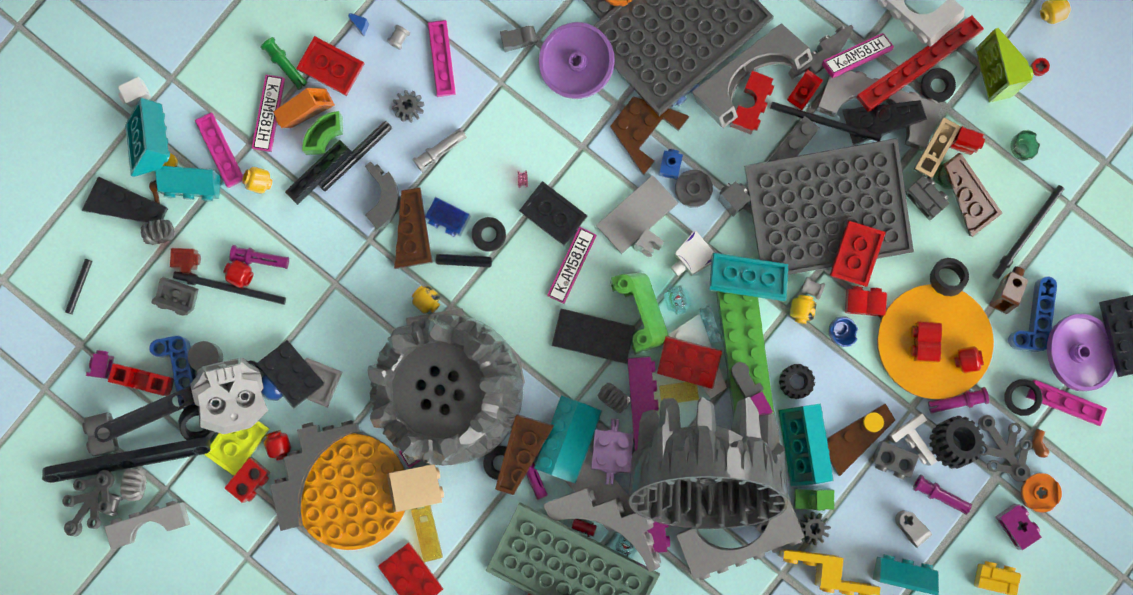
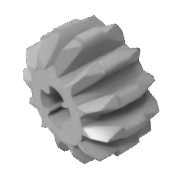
[120,468,147,501]

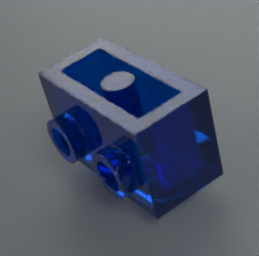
[425,197,471,237]

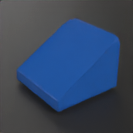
[348,13,369,36]

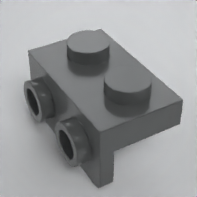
[151,277,199,316]

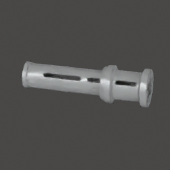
[412,128,467,173]

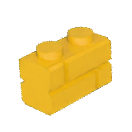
[974,561,1021,595]

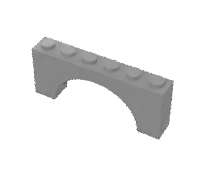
[692,23,813,128]
[816,71,942,151]
[676,496,804,581]

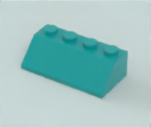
[125,98,170,177]
[534,395,602,484]
[778,403,834,487]

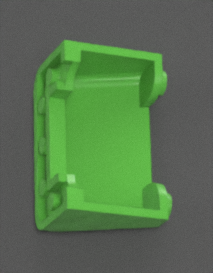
[610,272,668,355]

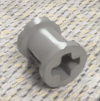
[387,25,410,50]
[801,277,825,300]

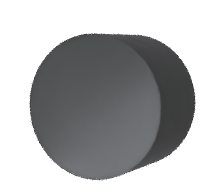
[188,341,223,371]

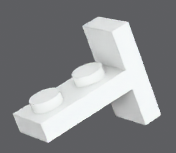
[888,414,937,466]

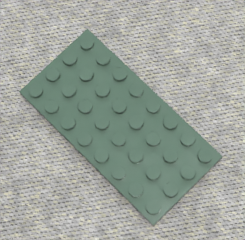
[486,502,660,595]

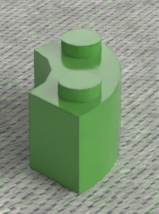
[302,111,343,155]

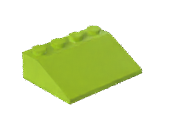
[975,28,1033,103]

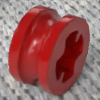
[1031,58,1050,76]

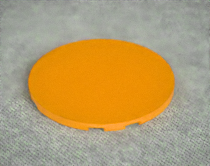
[877,284,994,399]
[301,433,405,550]

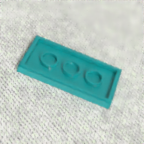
[709,253,788,301]

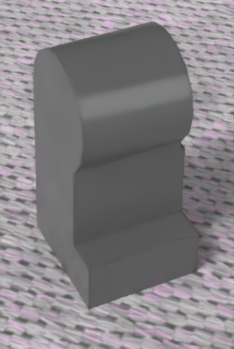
[500,26,538,52]
[730,362,764,399]

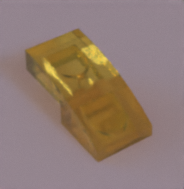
[659,382,699,403]

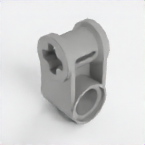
[895,511,932,548]

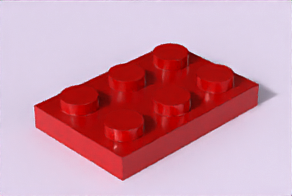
[296,36,365,96]
[830,220,886,287]
[657,336,722,389]
[378,542,444,595]

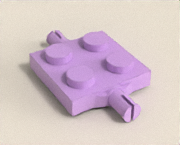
[591,419,634,485]

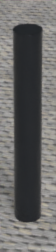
[65,259,93,315]

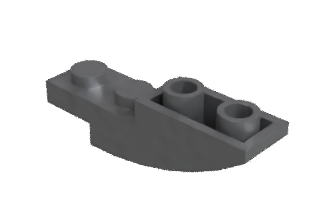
[788,24,854,79]

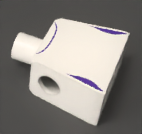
[671,230,715,276]

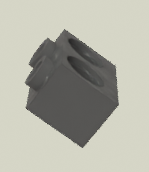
[871,441,919,480]

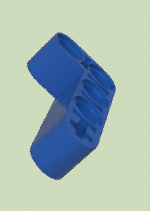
[1008,276,1057,352]
[149,336,196,409]

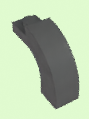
[365,162,399,232]

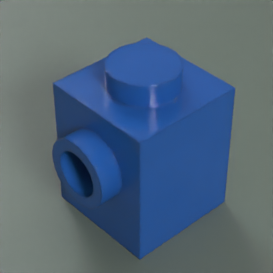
[659,149,683,180]

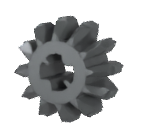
[392,90,425,123]
[141,219,175,245]
[597,383,631,413]
[798,512,831,545]

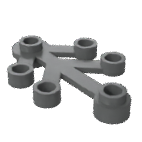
[978,415,1032,482]
[62,470,115,537]

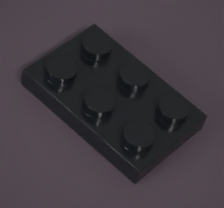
[519,181,588,246]
[257,340,324,409]

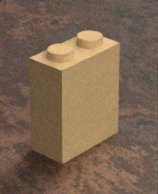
[387,464,444,512]

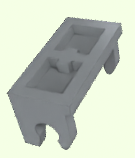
[634,229,664,257]

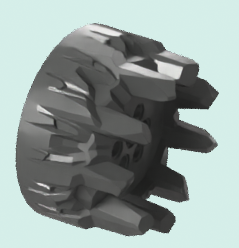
[367,314,523,466]
[629,397,788,529]

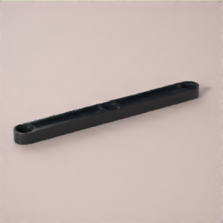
[94,360,260,443]
[42,438,211,483]

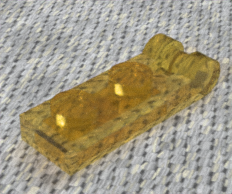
[411,505,443,562]

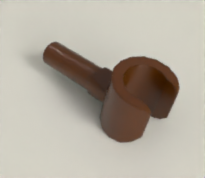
[149,180,160,204]

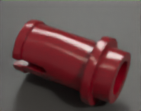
[572,519,597,537]

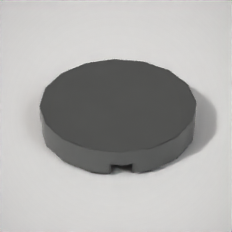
[675,170,713,208]

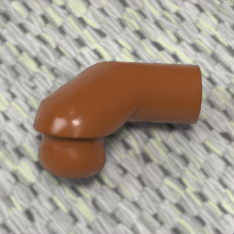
[1031,429,1050,458]

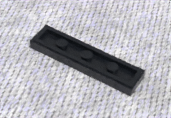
[285,140,353,205]

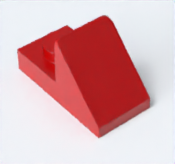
[787,69,823,110]

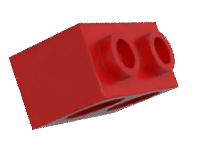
[225,458,271,503]

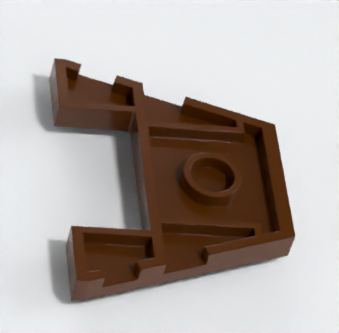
[610,96,689,175]

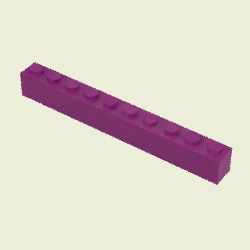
[627,357,670,553]

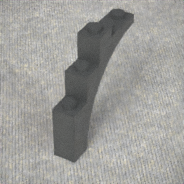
[270,420,360,531]

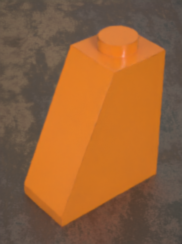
[273,88,335,128]

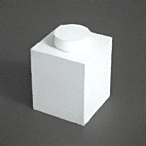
[118,77,151,107]

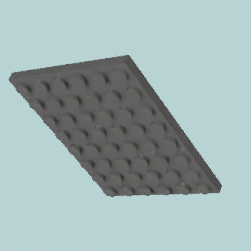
[594,0,774,116]
[744,138,914,275]

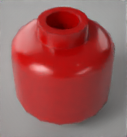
[223,260,254,288]
[954,346,984,373]
[263,430,292,461]

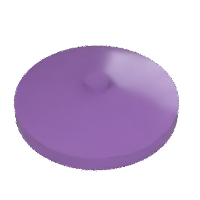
[539,22,615,99]
[1047,314,1116,391]

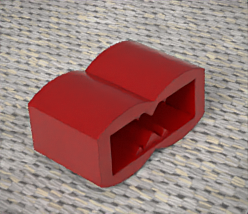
[949,126,985,155]
[845,286,887,317]
[911,322,942,363]

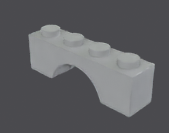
[105,500,190,549]

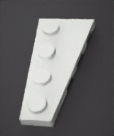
[668,314,727,399]

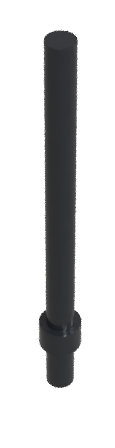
[770,102,882,141]
[992,185,1065,279]
[173,271,286,305]

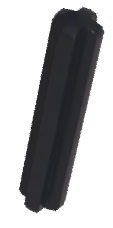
[435,254,492,267]

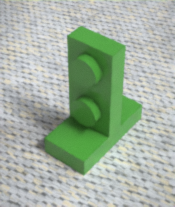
[794,489,834,511]

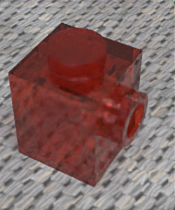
[170,248,201,273]

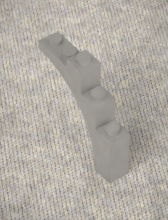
[544,487,661,572]

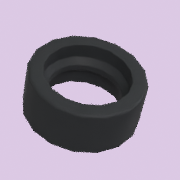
[930,258,969,296]
[1004,379,1043,416]
[178,405,216,440]

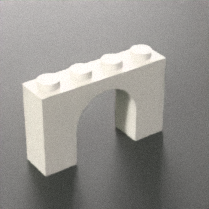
[877,0,965,47]

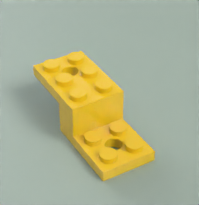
[779,549,881,595]

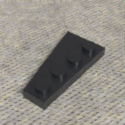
[842,100,927,146]
[82,176,168,223]

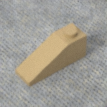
[914,118,961,178]

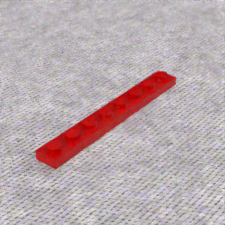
[856,15,984,112]

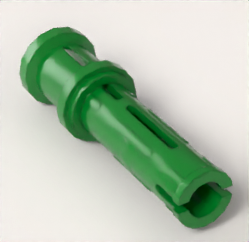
[260,37,308,90]

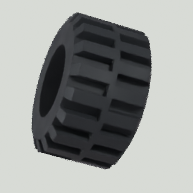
[929,416,985,469]

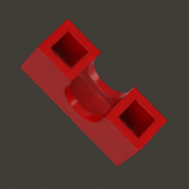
[730,70,775,135]
[108,363,174,396]

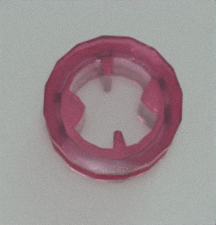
[518,170,528,188]

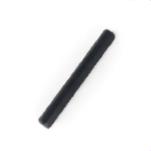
[319,121,392,191]

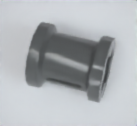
[102,493,123,516]

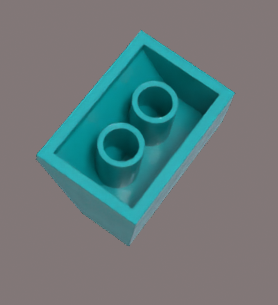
[155,166,221,201]
[872,554,939,595]

